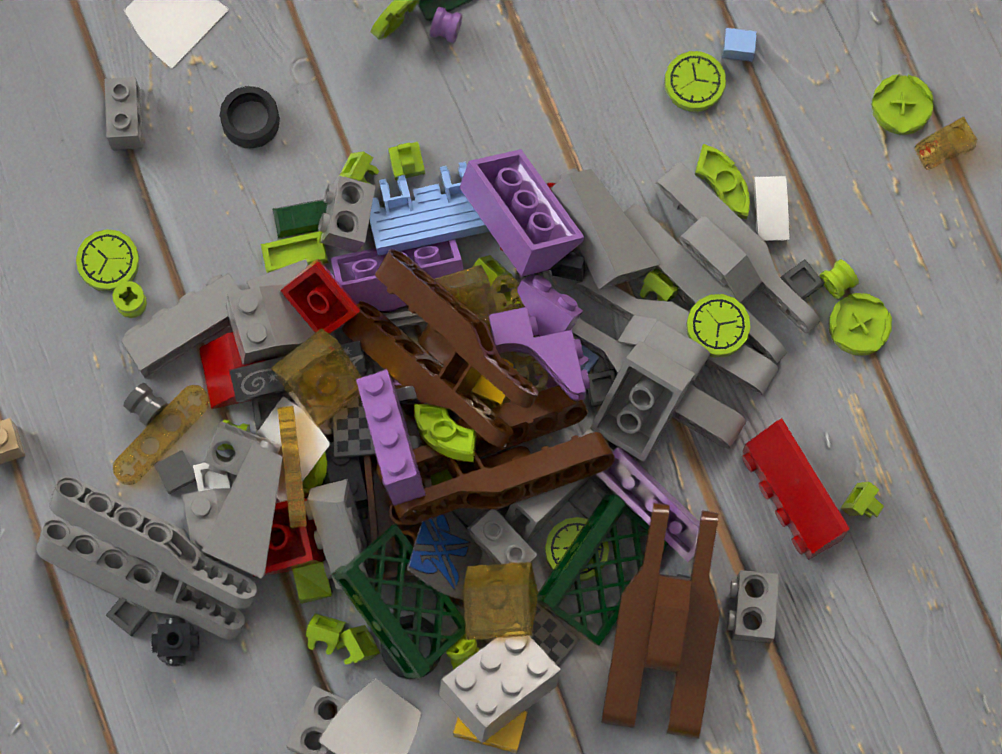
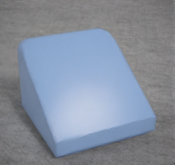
[722,28,756,62]

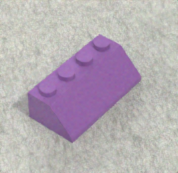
[459,149,585,277]
[330,239,468,312]

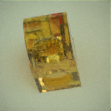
[913,116,977,170]

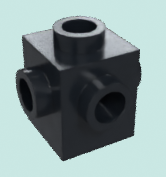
[151,618,200,666]

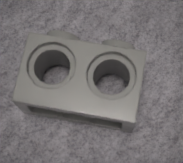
[104,77,143,150]
[318,176,375,253]
[204,421,280,475]
[465,509,537,578]
[727,570,779,643]
[286,686,348,754]

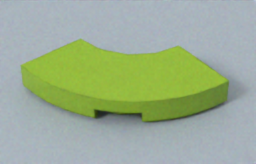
[695,144,750,220]
[415,404,477,462]

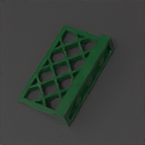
[533,495,668,646]
[332,525,471,678]

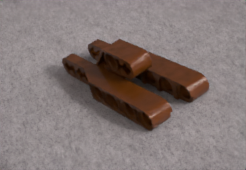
[342,249,539,448]
[376,385,615,525]
[601,502,720,739]

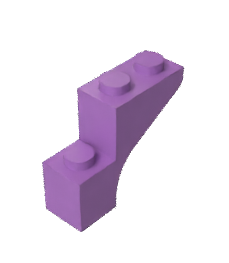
[517,274,589,388]
[489,307,590,401]

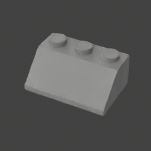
[304,479,374,589]

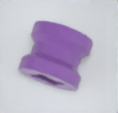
[430,7,463,43]

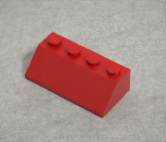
[742,418,850,560]

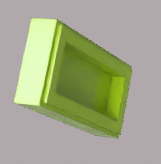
[260,231,329,273]

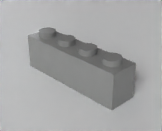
[120,273,241,378]

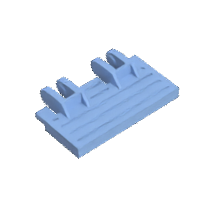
[369,162,490,256]

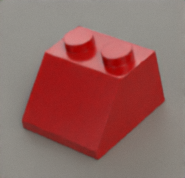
[280,258,360,340]
[199,332,267,409]
[253,497,325,577]

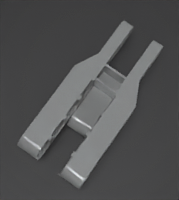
[624,162,820,364]
[571,271,778,449]
[36,476,257,639]

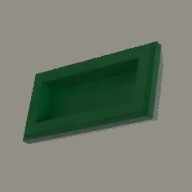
[273,199,339,239]

